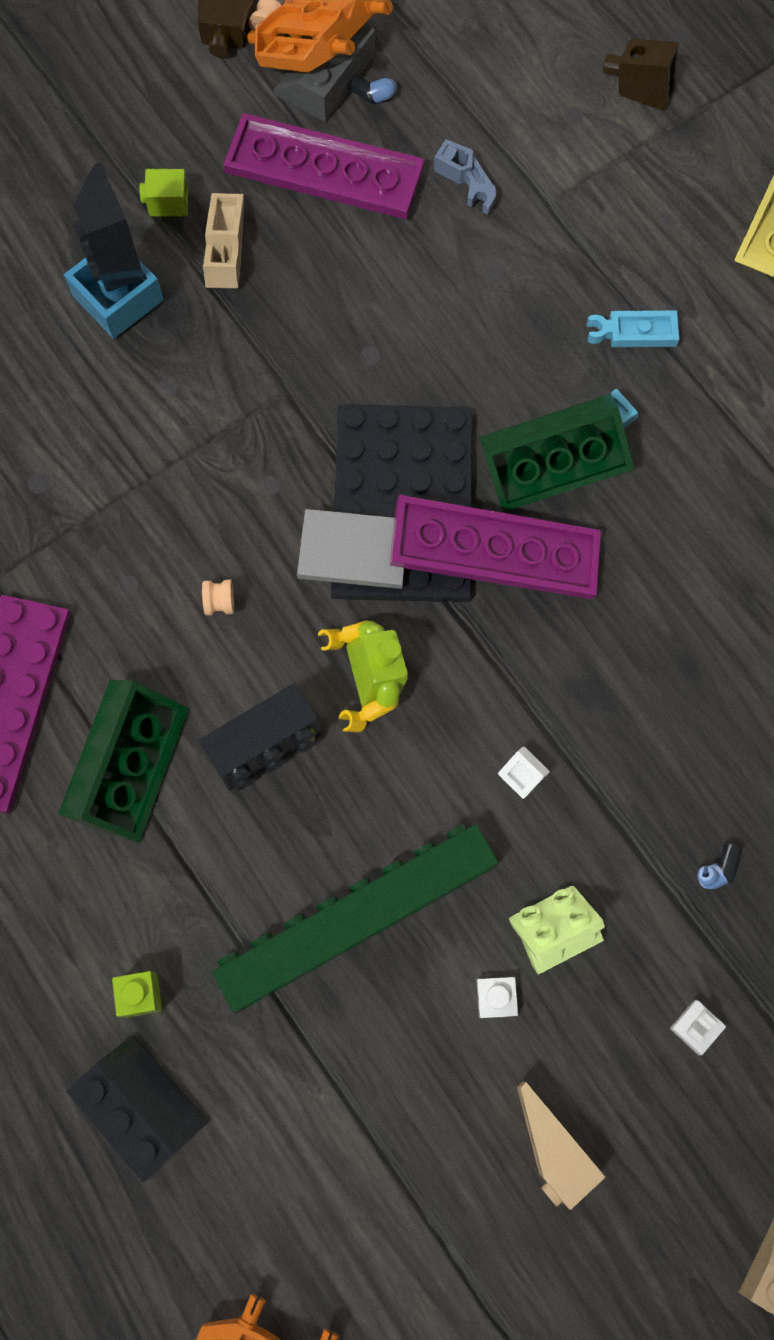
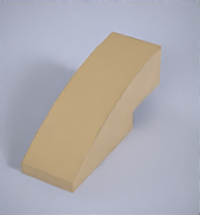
[203,193,244,288]

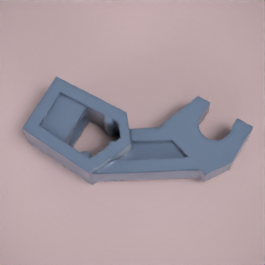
[434,139,496,215]

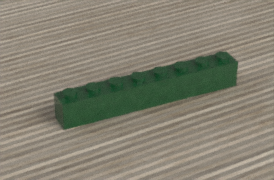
[212,824,498,1014]

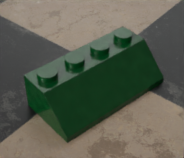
[480,393,635,512]
[58,680,189,843]

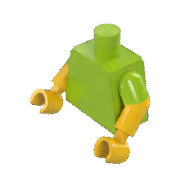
[318,621,408,733]

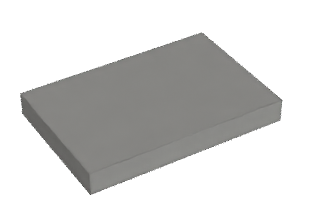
[297,509,404,589]

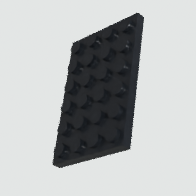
[331,405,472,602]

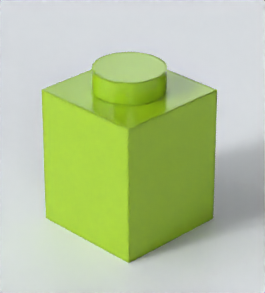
[140,169,189,216]
[112,971,162,1018]

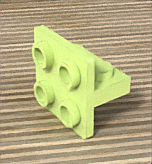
[509,886,605,975]

